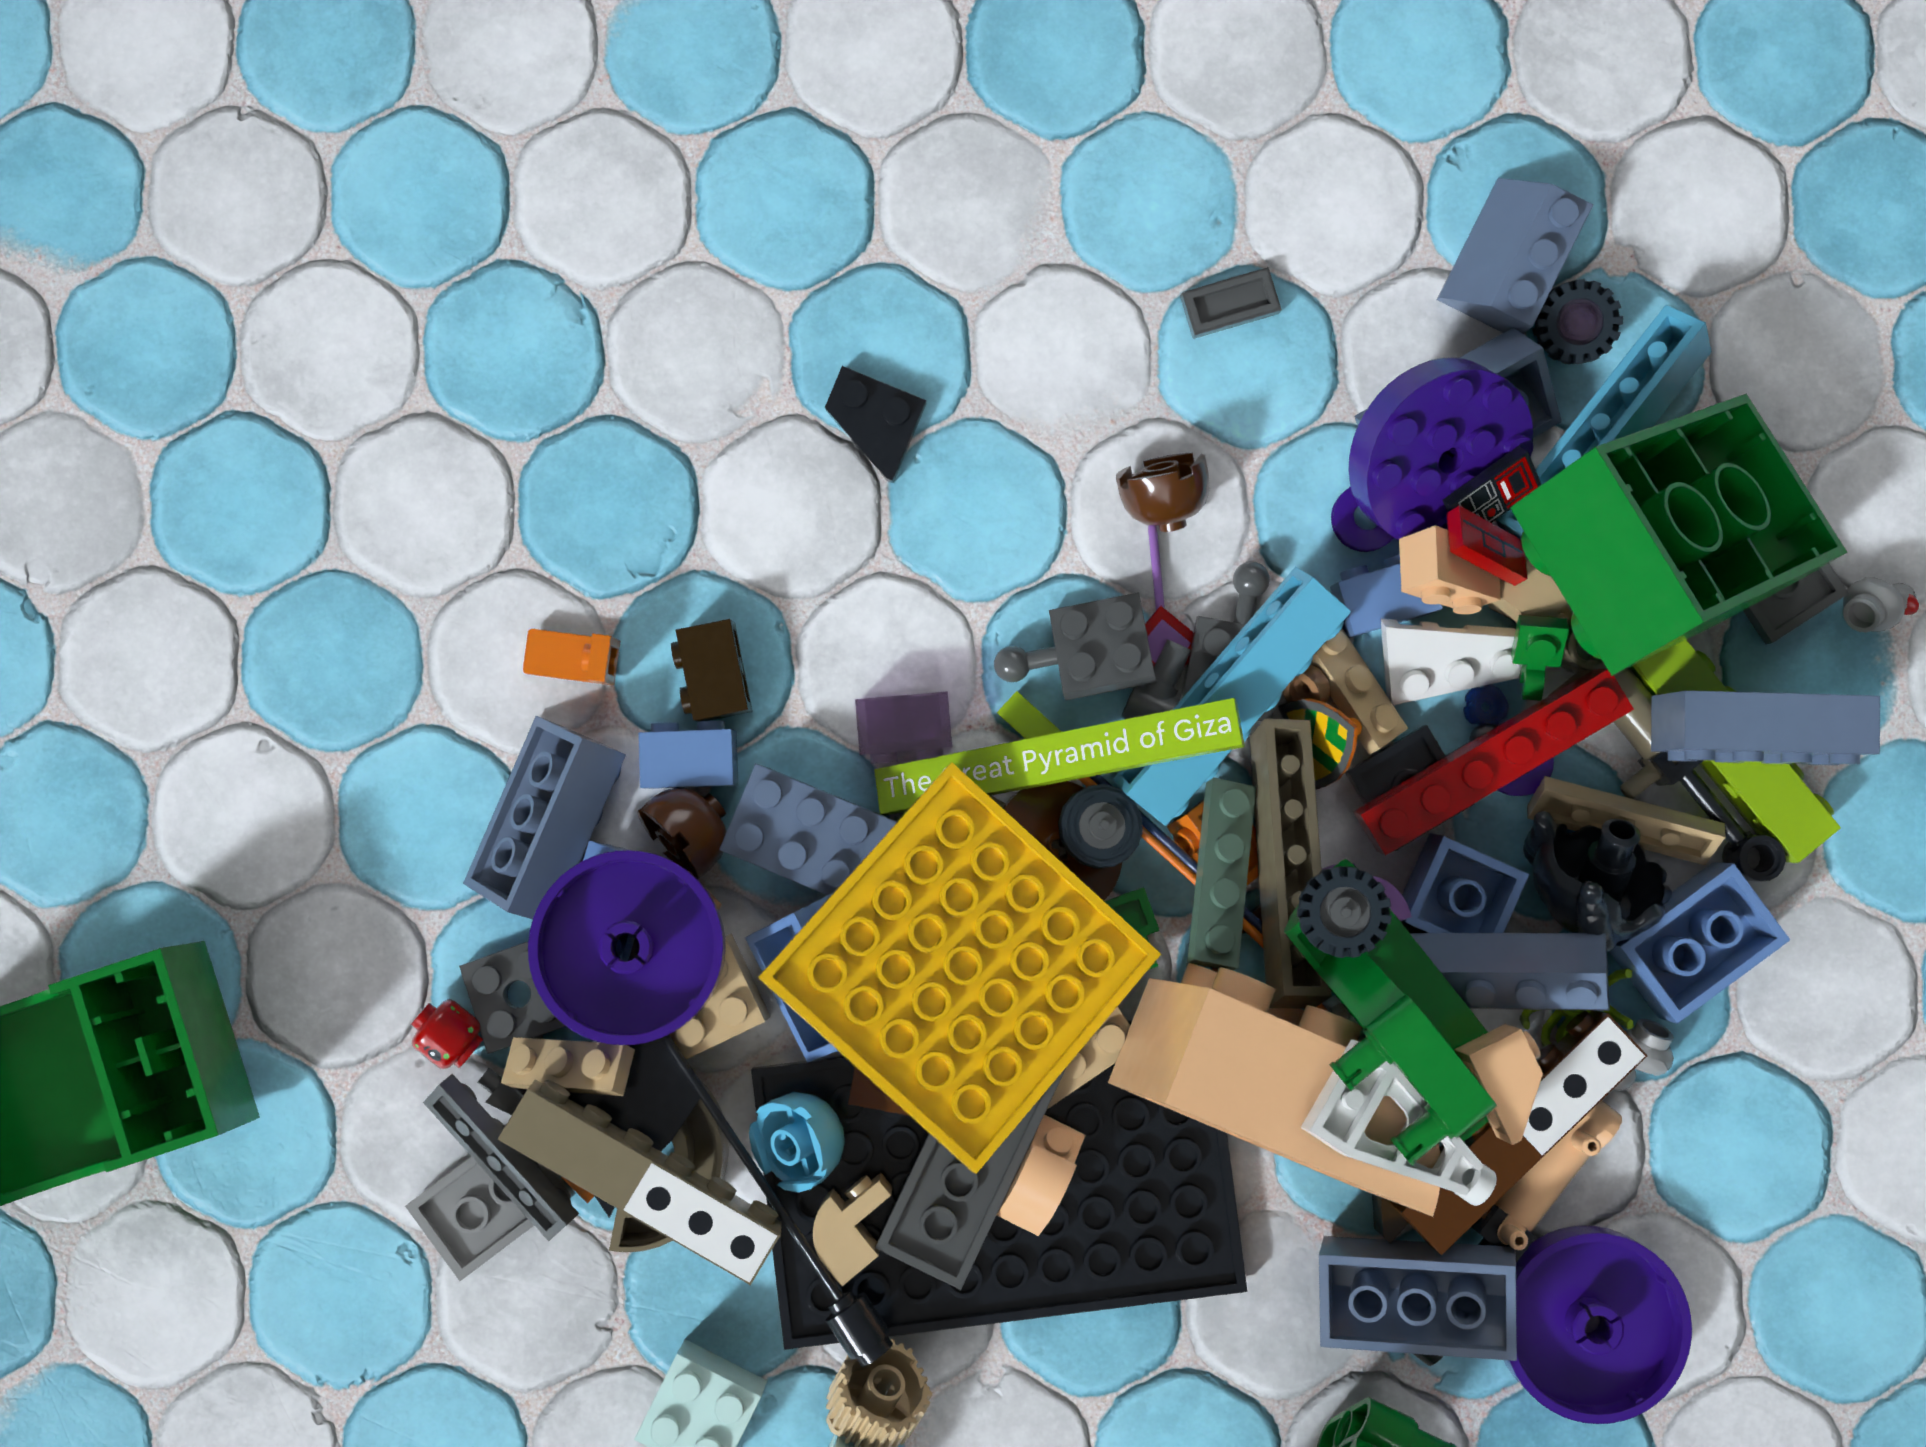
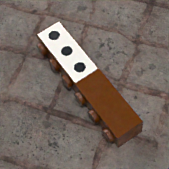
[1391,1010,1648,1255]

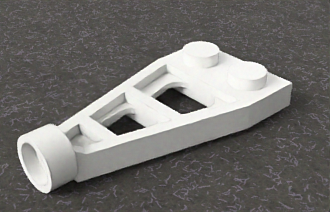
[1301,1039,1497,1206]

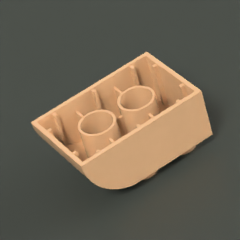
[1108,963,1440,1217]

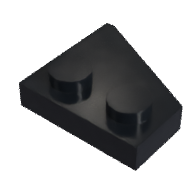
[825,366,926,483]

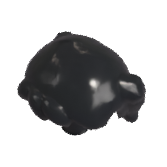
[1523,811,1672,952]

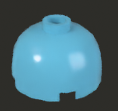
[749,1092,845,1193]

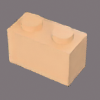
[1399,525,1501,614]

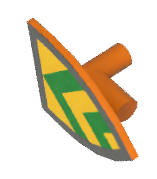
[1278,698,1362,790]

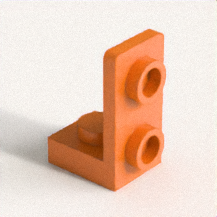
[523,629,621,686]

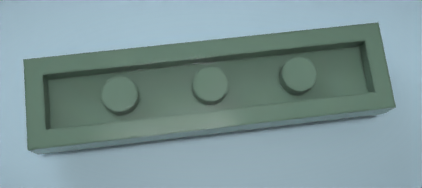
[1187,777,1256,970]

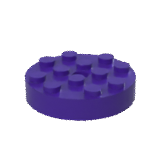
[1348,358,1534,540]
[528,850,726,1045]
[1504,1225,1692,1424]

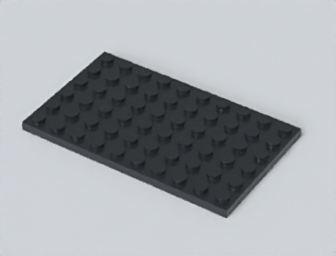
[751,1020,1247,1350]

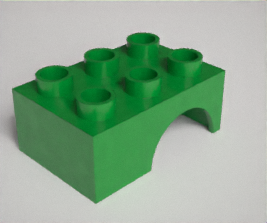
[0,941,260,1206]

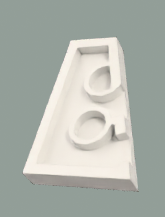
[1381,619,1522,705]

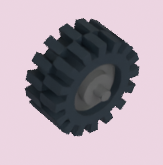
[1297,866,1392,958]

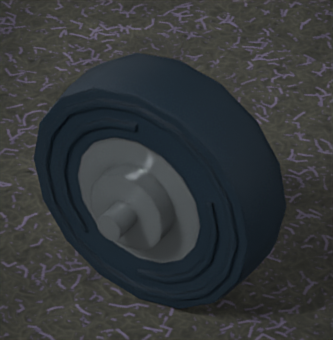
[1058,784,1143,868]

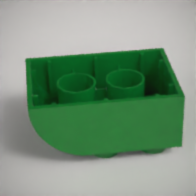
[1510,393,1848,676]

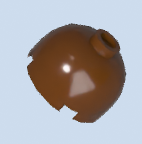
[1116,453,1209,532]
[637,787,727,879]

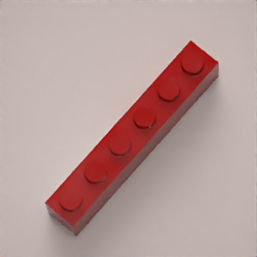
[1353,669,1634,856]

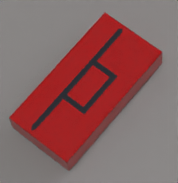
[1447,506,1528,586]

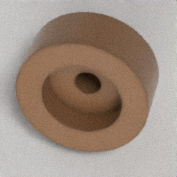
[1282,665,1330,703]

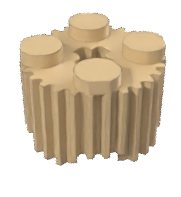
[826,1339,933,1447]

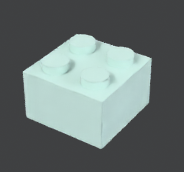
[634,1339,767,1447]

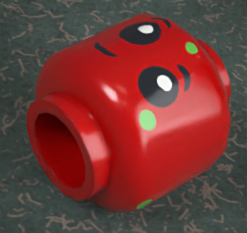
[411,1000,483,1069]

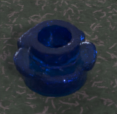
[1463,684,1509,725]

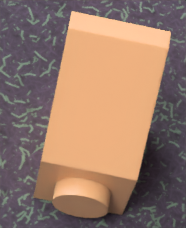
[1454,1024,1543,1145]

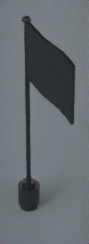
[569,1035,893,1367]

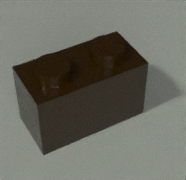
[671,619,753,722]

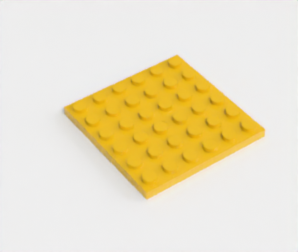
[757,762,1161,1174]

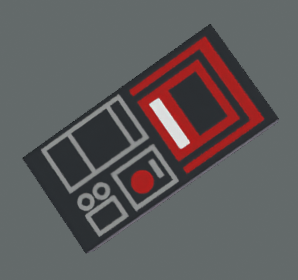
[1442,446,1542,523]

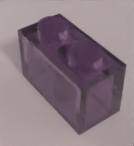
[855,691,953,764]

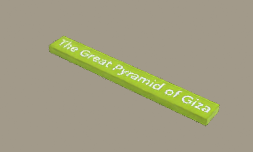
[874,698,1245,816]

